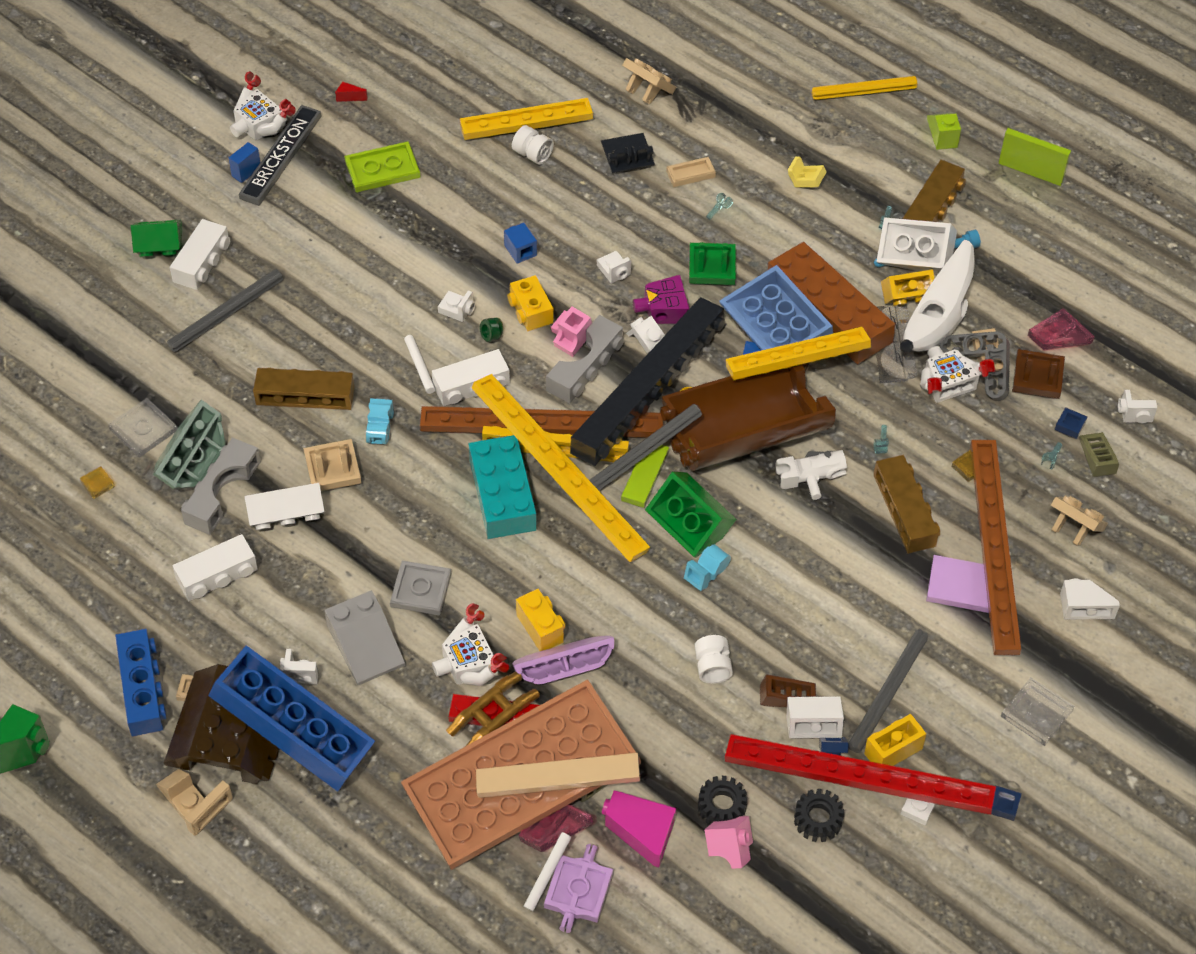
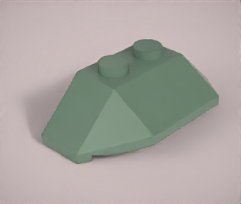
[153,400,225,489]

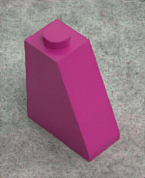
[602,790,676,867]

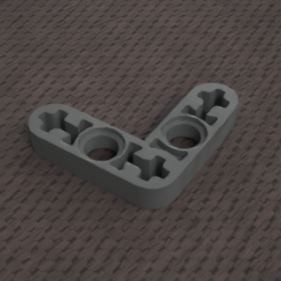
[940,331,1010,401]

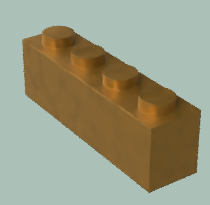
[903,159,966,222]
[253,368,355,410]
[874,455,940,554]

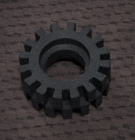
[698,775,747,825]
[794,789,844,842]

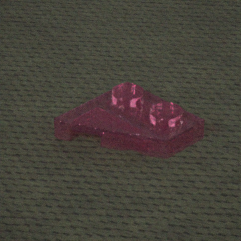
[1028,308,1095,350]
[518,804,594,852]

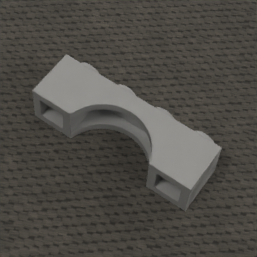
[546,315,624,404]
[181,438,261,535]

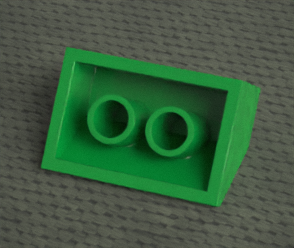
[645,471,737,558]

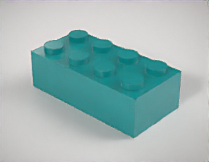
[468,435,536,539]

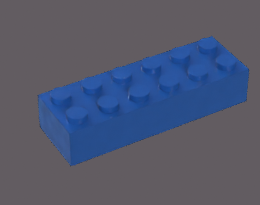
[208,645,375,792]

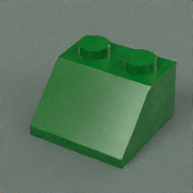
[130,219,182,257]
[0,704,50,774]

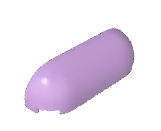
[513,636,614,684]

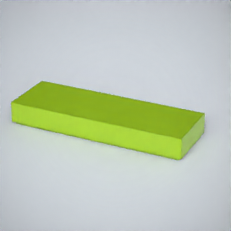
[621,445,669,508]

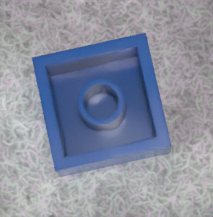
[228,142,261,183]

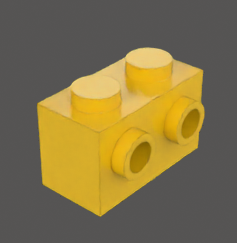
[881,269,935,306]
[507,275,553,332]
[516,588,565,651]
[864,714,927,766]

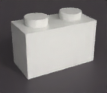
[786,697,844,738]

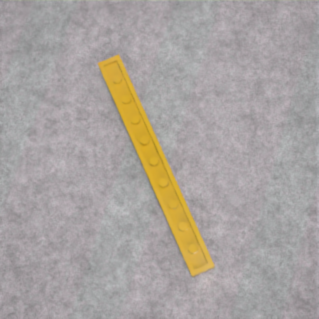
[471,374,650,562]

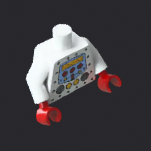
[230,71,296,140]
[920,346,996,403]
[432,603,509,686]

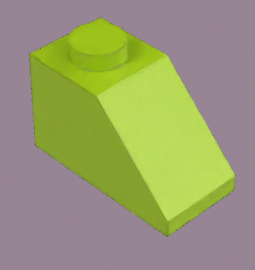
[927,113,961,150]

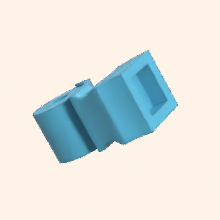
[366,398,394,444]
[684,544,731,591]

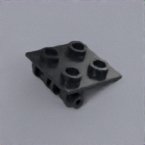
[601,133,655,173]

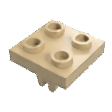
[622,58,677,104]
[303,439,361,491]
[1051,495,1108,546]

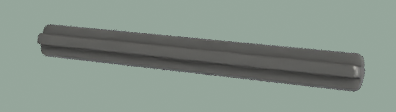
[167,269,283,352]
[589,404,702,491]
[848,629,928,753]

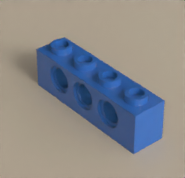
[115,629,167,737]

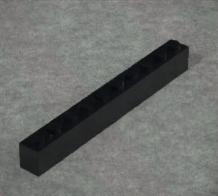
[570,297,725,466]

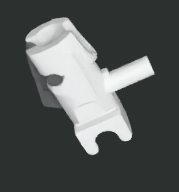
[776,450,847,500]

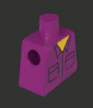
[633,275,689,324]

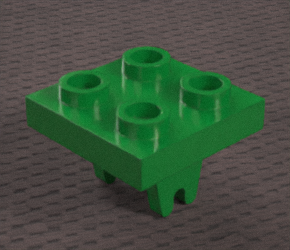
[689,242,736,285]

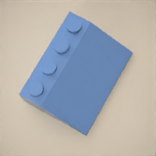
[719,265,833,350]

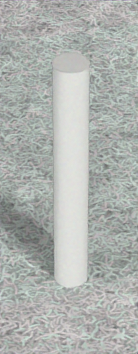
[404,335,435,394]
[523,832,571,911]

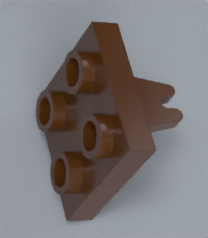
[1012,349,1065,399]

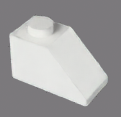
[1060,578,1120,620]

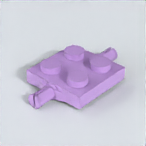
[544,844,613,933]

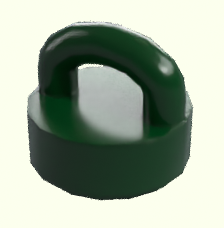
[480,318,503,342]

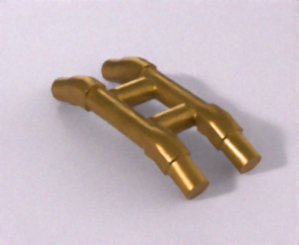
[446,671,540,746]

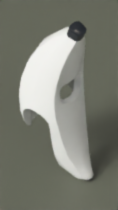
[900,240,974,353]

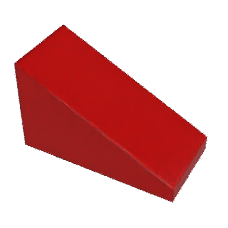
[335,81,368,102]

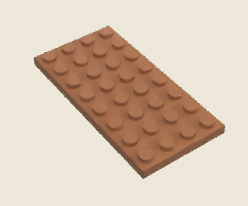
[401,679,641,870]

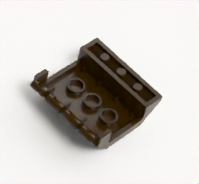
[164,664,279,785]

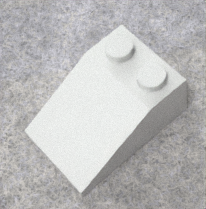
[877,218,957,274]

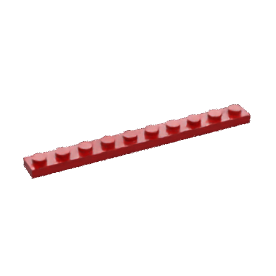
[725,734,996,815]

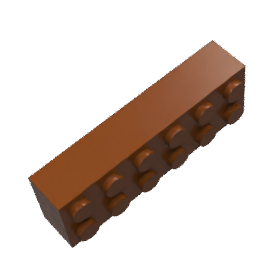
[768,241,895,364]

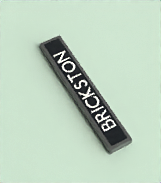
[239,105,322,206]

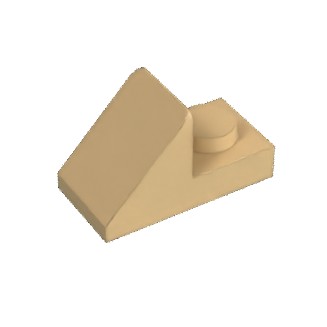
[156,769,204,821]

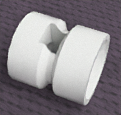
[512,125,554,165]
[695,635,733,684]

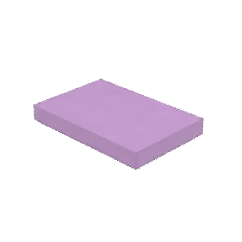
[926,555,989,613]

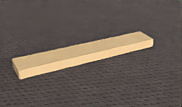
[476,753,640,798]

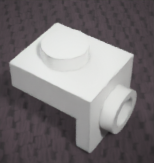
[626,316,665,353]
[1118,390,1157,423]

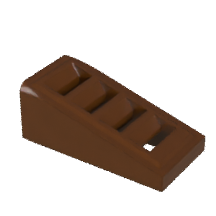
[760,674,816,707]

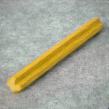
[812,76,917,100]

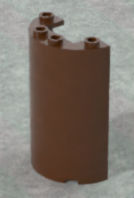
[660,364,836,471]

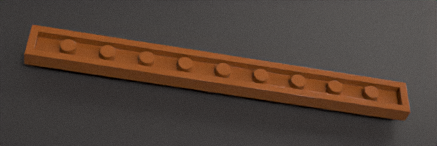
[420,406,663,437]
[970,440,1021,655]

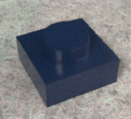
[1055,407,1088,439]
[819,737,848,756]
[991,785,1022,821]

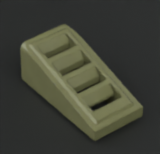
[1079,432,1119,477]

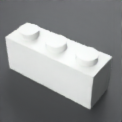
[170,219,230,290]
[432,349,510,406]
[245,483,324,530]
[172,534,258,601]

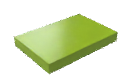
[998,128,1071,186]
[344,141,421,192]

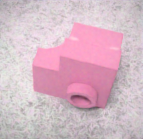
[551,306,592,357]
[705,816,753,869]

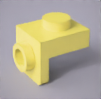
[788,157,826,188]

